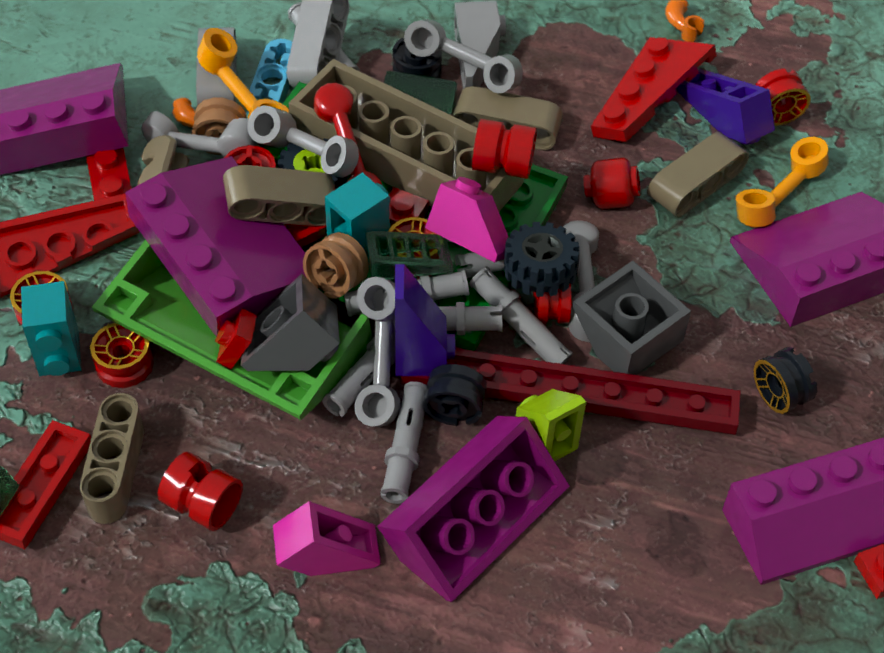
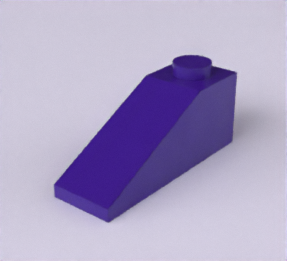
[676,69,775,145]
[395,264,455,376]

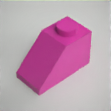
[425,177,509,263]
[273,501,381,576]

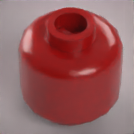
[583,157,641,209]

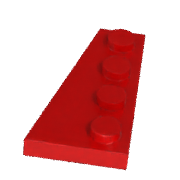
[591,37,717,142]
[0,194,140,298]

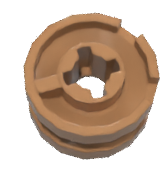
[192,98,247,155]
[303,232,369,298]

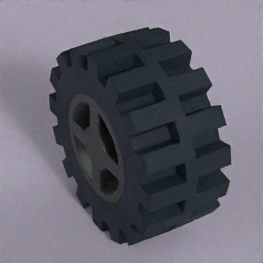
[504,222,579,297]

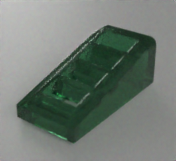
[365,231,453,280]

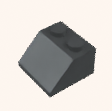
[573,261,691,375]
[241,274,340,371]

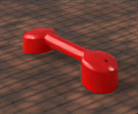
[313,83,383,186]

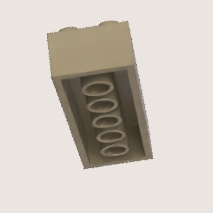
[288,59,524,212]

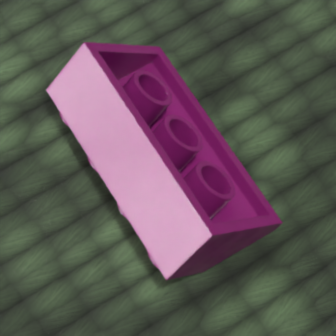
[377,416,569,602]
[722,437,884,585]

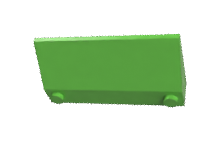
[92,239,373,420]

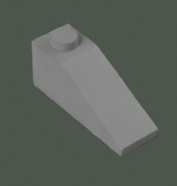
[454,1,506,89]

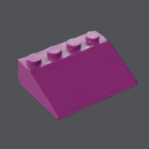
[0,63,129,175]
[125,156,306,337]
[730,192,884,327]

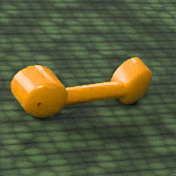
[197,28,289,118]
[736,136,829,228]

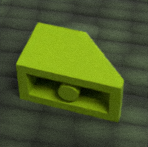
[516,389,586,462]

